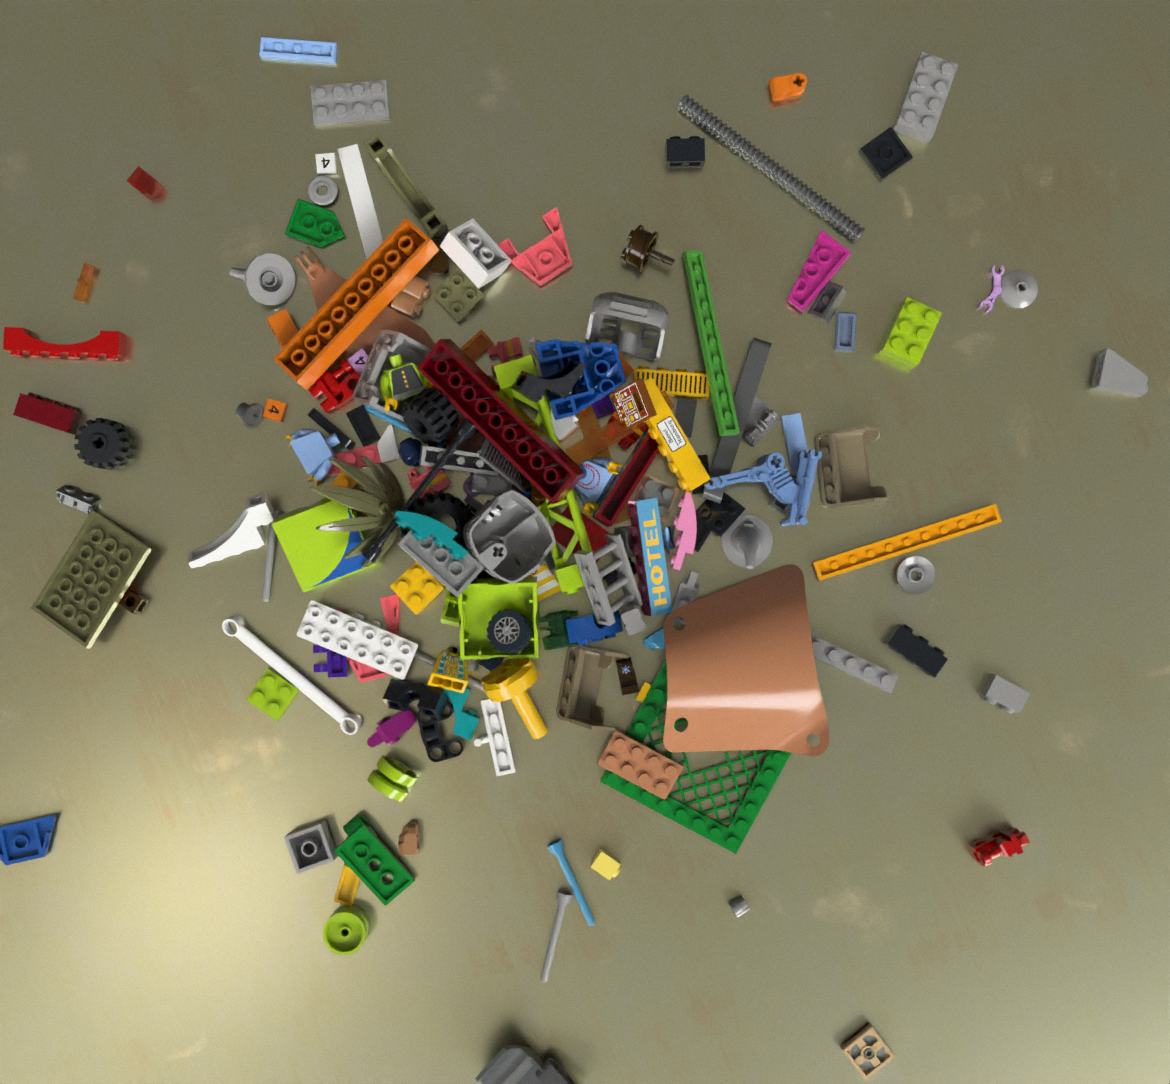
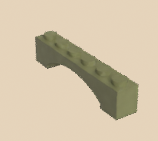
[363,132,449,238]

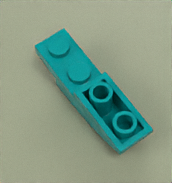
[394,511,468,560]

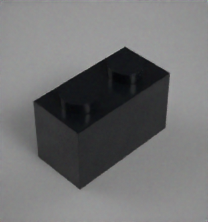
[665,136,705,168]

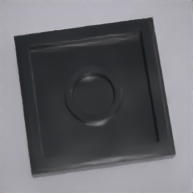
[859,127,913,181]

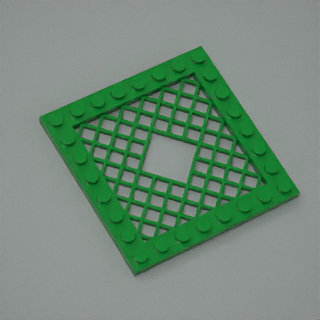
[600,659,792,854]

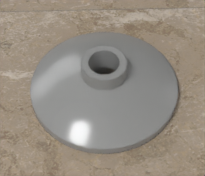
[1000,270,1038,308]
[897,556,936,594]

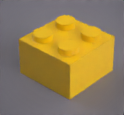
[389,561,446,615]

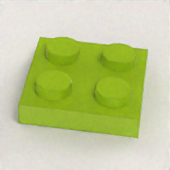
[246,668,300,721]

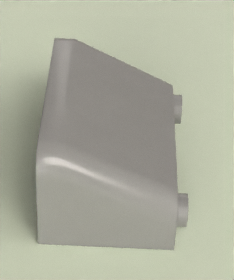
[353,330,432,422]

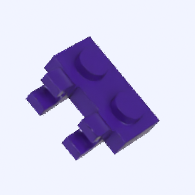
[313,645,348,677]

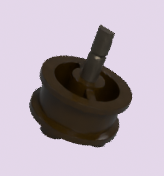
[620,225,675,272]

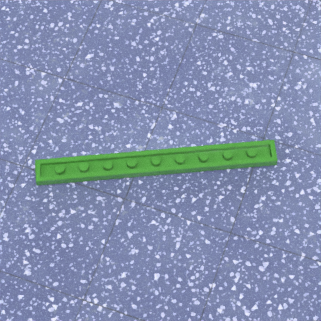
[682,251,740,436]

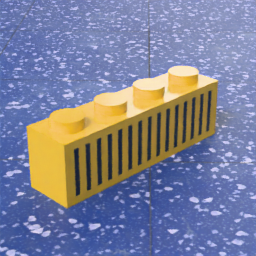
[632,366,710,400]

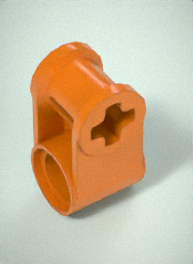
[769,73,807,101]

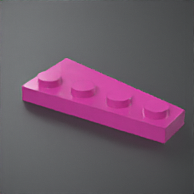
[787,230,851,313]

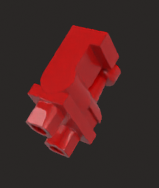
[309,358,360,413]
[969,828,1030,867]

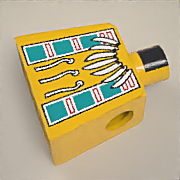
[427,647,469,693]

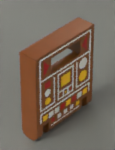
[610,378,657,431]

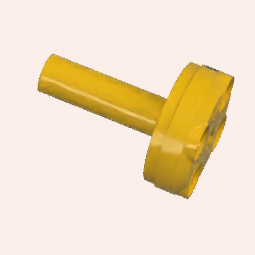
[480,658,548,739]

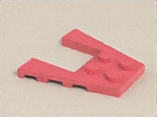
[336,594,399,683]

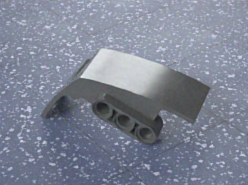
[475,1045,576,1084]

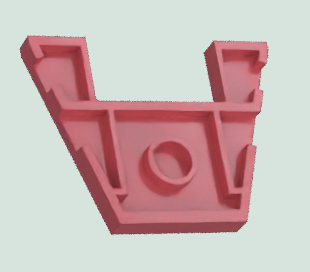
[498,207,572,287]

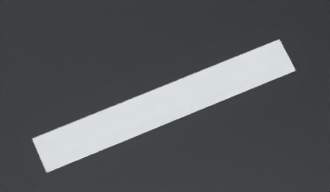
[337,144,383,259]

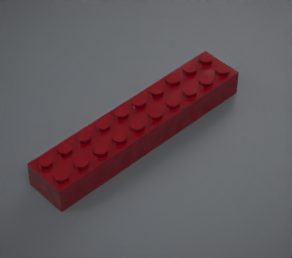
[417,339,586,504]

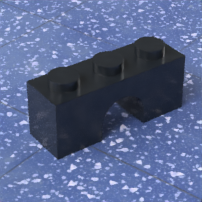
[382,679,448,719]

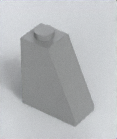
[1092,348,1149,398]

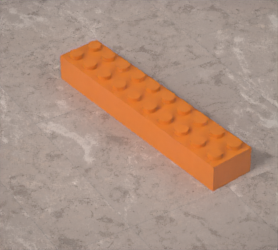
[273,218,439,390]

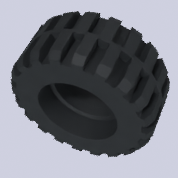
[400,491,474,551]

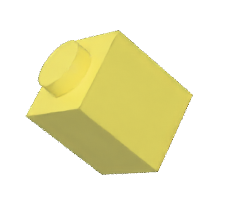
[590,847,621,881]

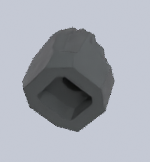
[614,525,640,557]

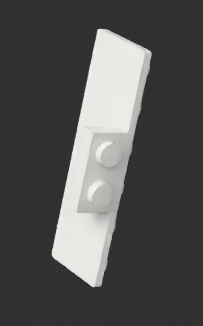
[297,600,418,680]

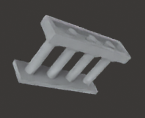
[574,533,643,626]

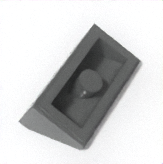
[808,281,847,324]

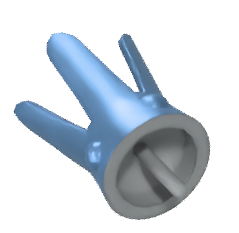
[662,525,675,555]

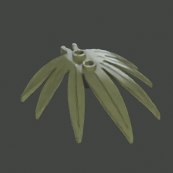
[310,456,403,567]

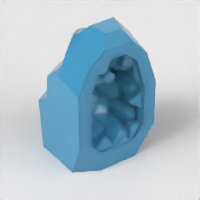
[643,627,665,650]

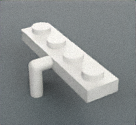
[474,699,516,776]

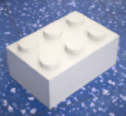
[440,219,512,289]

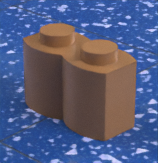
[391,276,431,319]

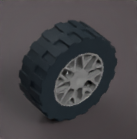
[487,609,533,654]

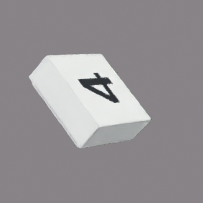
[315,153,337,175]

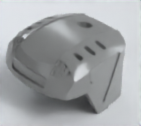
[585,291,669,360]
[462,490,555,583]

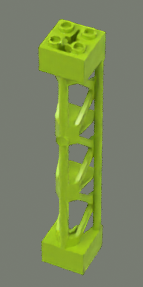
[494,355,592,595]

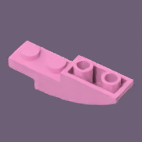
[670,492,697,571]

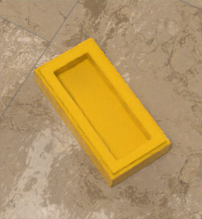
[333,863,360,907]

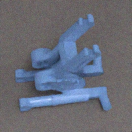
[704,449,822,527]

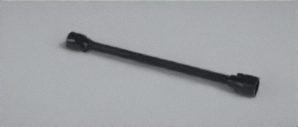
[361,419,477,563]

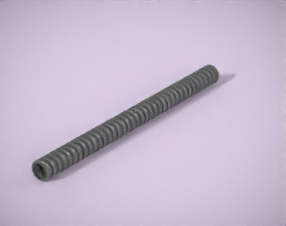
[677,95,865,242]

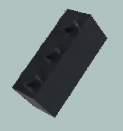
[884,624,948,678]

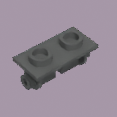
[55,485,101,514]

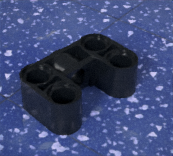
[417,701,465,762]

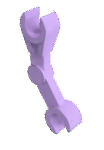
[978,265,1005,314]

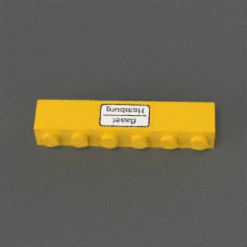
[635,377,711,492]

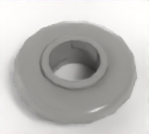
[308,175,338,205]

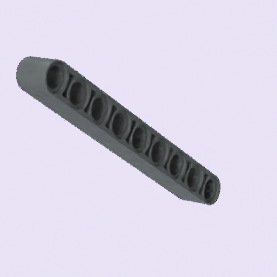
[701,337,772,503]

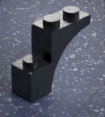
[512,359,586,403]

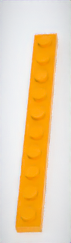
[812,504,1002,581]

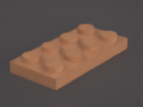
[597,729,684,800]

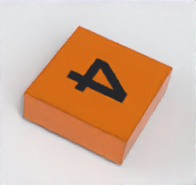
[263,398,287,422]

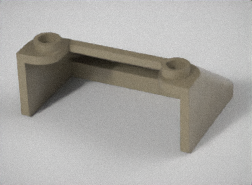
[815,424,889,508]

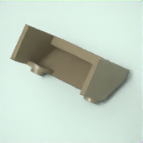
[556,644,629,732]

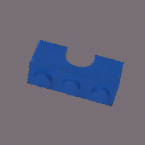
[565,609,623,646]

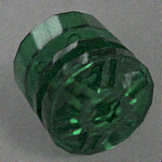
[538,610,578,650]

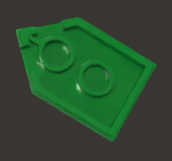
[285,199,345,247]

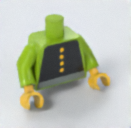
[378,353,440,411]

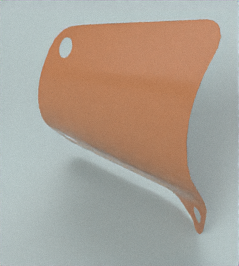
[663,564,829,757]

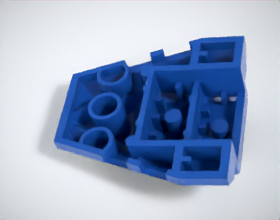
[535,339,626,420]

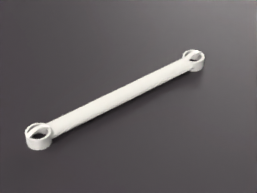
[222,615,362,735]

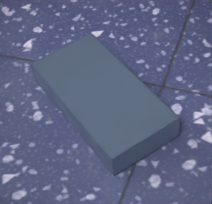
[834,312,857,352]

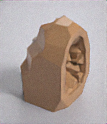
[398,821,420,855]

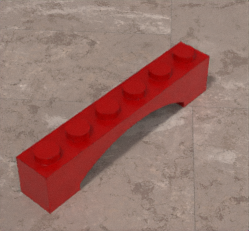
[3,327,126,360]

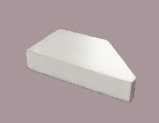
[377,424,401,463]

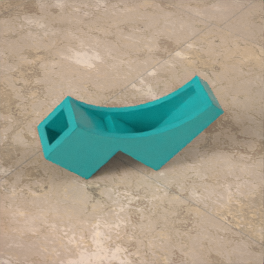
[442,684,480,740]

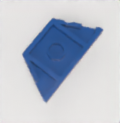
[0,814,56,865]

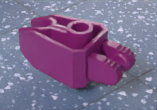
[367,710,417,748]

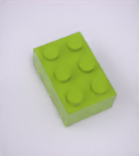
[878,297,942,369]

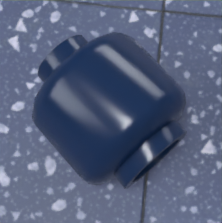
[398,437,422,467]

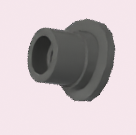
[236,402,264,429]

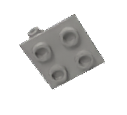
[742,395,780,447]

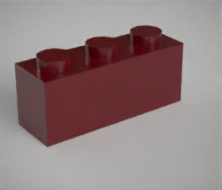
[13,392,82,435]

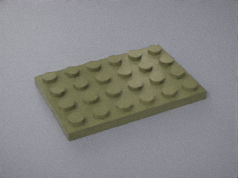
[31,510,152,649]

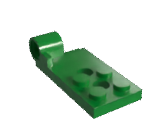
[334,813,415,906]

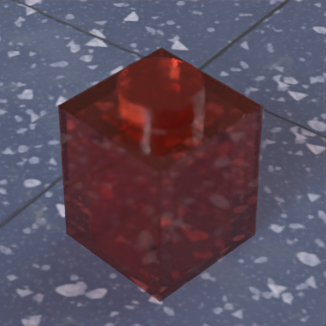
[127,166,162,201]

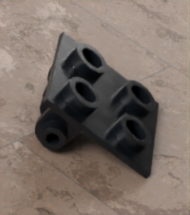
[695,492,746,537]

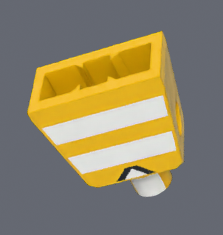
[527,564,561,602]

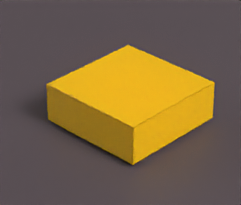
[635,680,651,702]

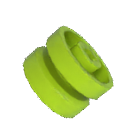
[367,755,418,802]
[323,906,370,955]

